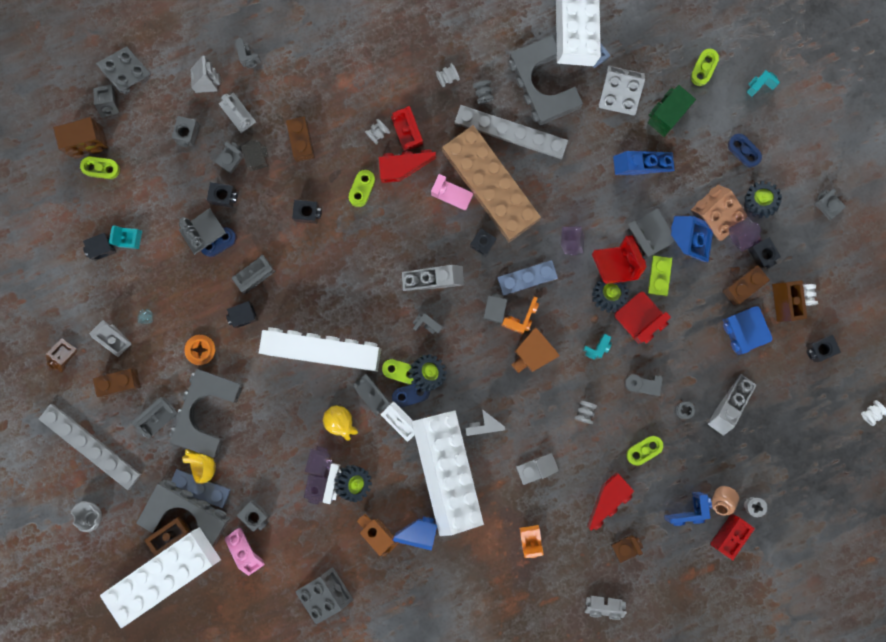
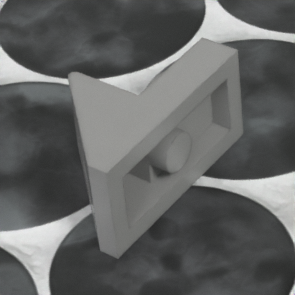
[89,320,131,357]
[465,410,505,436]
[516,453,559,485]

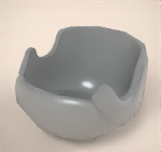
[71,502,102,532]

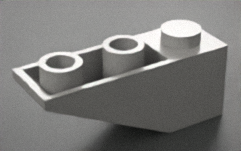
[190,56,221,93]
[402,265,464,291]
[708,374,756,436]

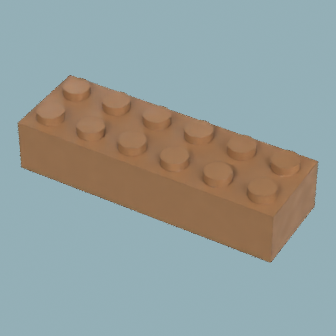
[442,125,541,243]

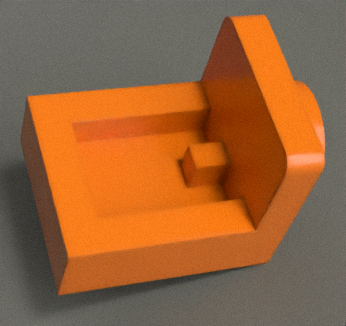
[519,525,544,558]

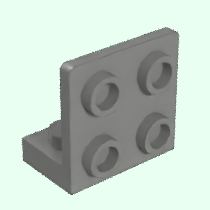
[599,66,645,115]

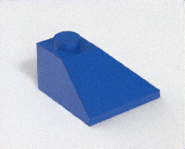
[671,216,713,262]
[393,516,437,551]

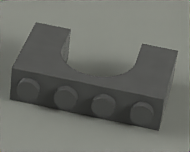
[508,36,583,126]
[169,369,243,458]
[136,480,230,548]

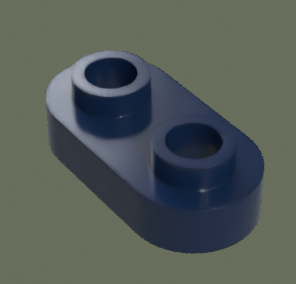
[728,134,762,168]
[201,227,237,257]
[392,384,430,407]

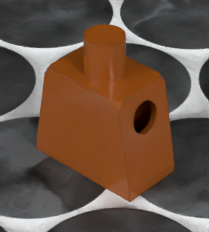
[511,328,560,373]
[357,514,399,556]

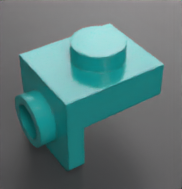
[747,70,780,97]
[109,226,142,249]
[582,334,612,360]

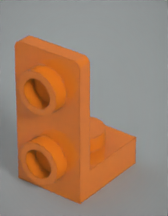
[501,296,539,334]

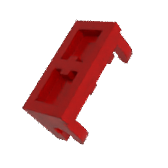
[391,106,423,152]
[710,514,755,561]

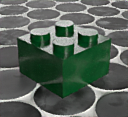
[647,85,696,137]

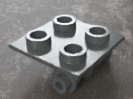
[96,47,151,94]
[179,208,226,255]

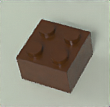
[53,117,108,159]

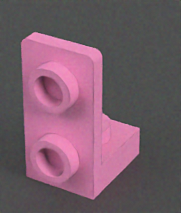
[431,174,473,210]
[225,528,265,576]

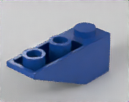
[613,151,675,175]

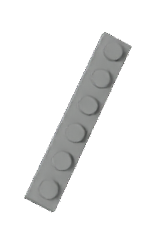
[455,105,568,159]
[39,404,142,490]

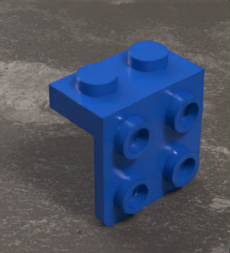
[723,306,772,355]
[664,492,712,526]

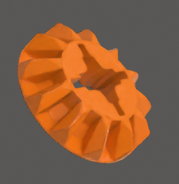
[185,335,216,365]

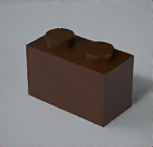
[286,116,315,162]
[723,265,770,306]
[772,280,807,322]
[93,369,141,397]
[145,515,193,557]

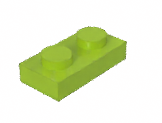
[647,256,672,296]

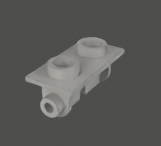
[219,92,256,133]
[584,596,627,620]

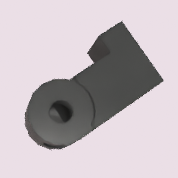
[624,375,663,396]

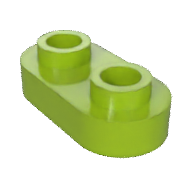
[691,49,719,86]
[80,157,120,179]
[349,170,375,207]
[382,359,413,384]
[626,436,663,465]

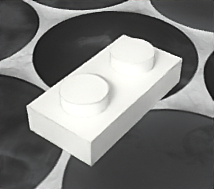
[381,401,415,442]
[323,463,342,504]

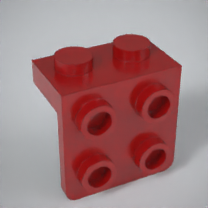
[592,235,647,284]
[615,292,671,344]

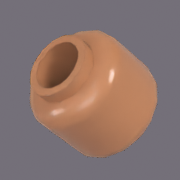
[711,486,739,515]

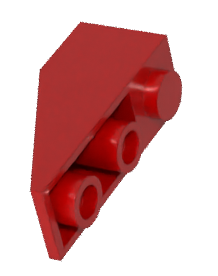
[379,150,436,183]
[587,473,634,531]

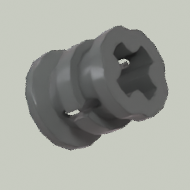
[473,80,494,104]

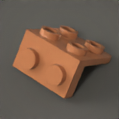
[691,185,747,241]

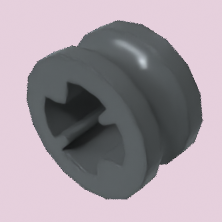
[676,402,695,419]

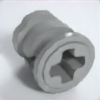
[435,63,460,87]
[365,119,390,144]
[574,401,597,424]
[744,497,767,518]

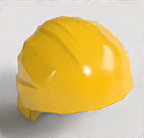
[323,405,358,441]
[182,449,216,483]

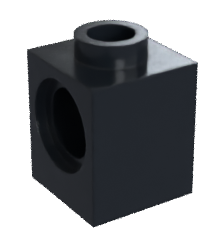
[207,182,238,208]
[292,200,322,224]
[470,228,497,257]
[83,233,117,261]
[748,237,781,269]
[226,301,258,328]
[806,335,841,363]

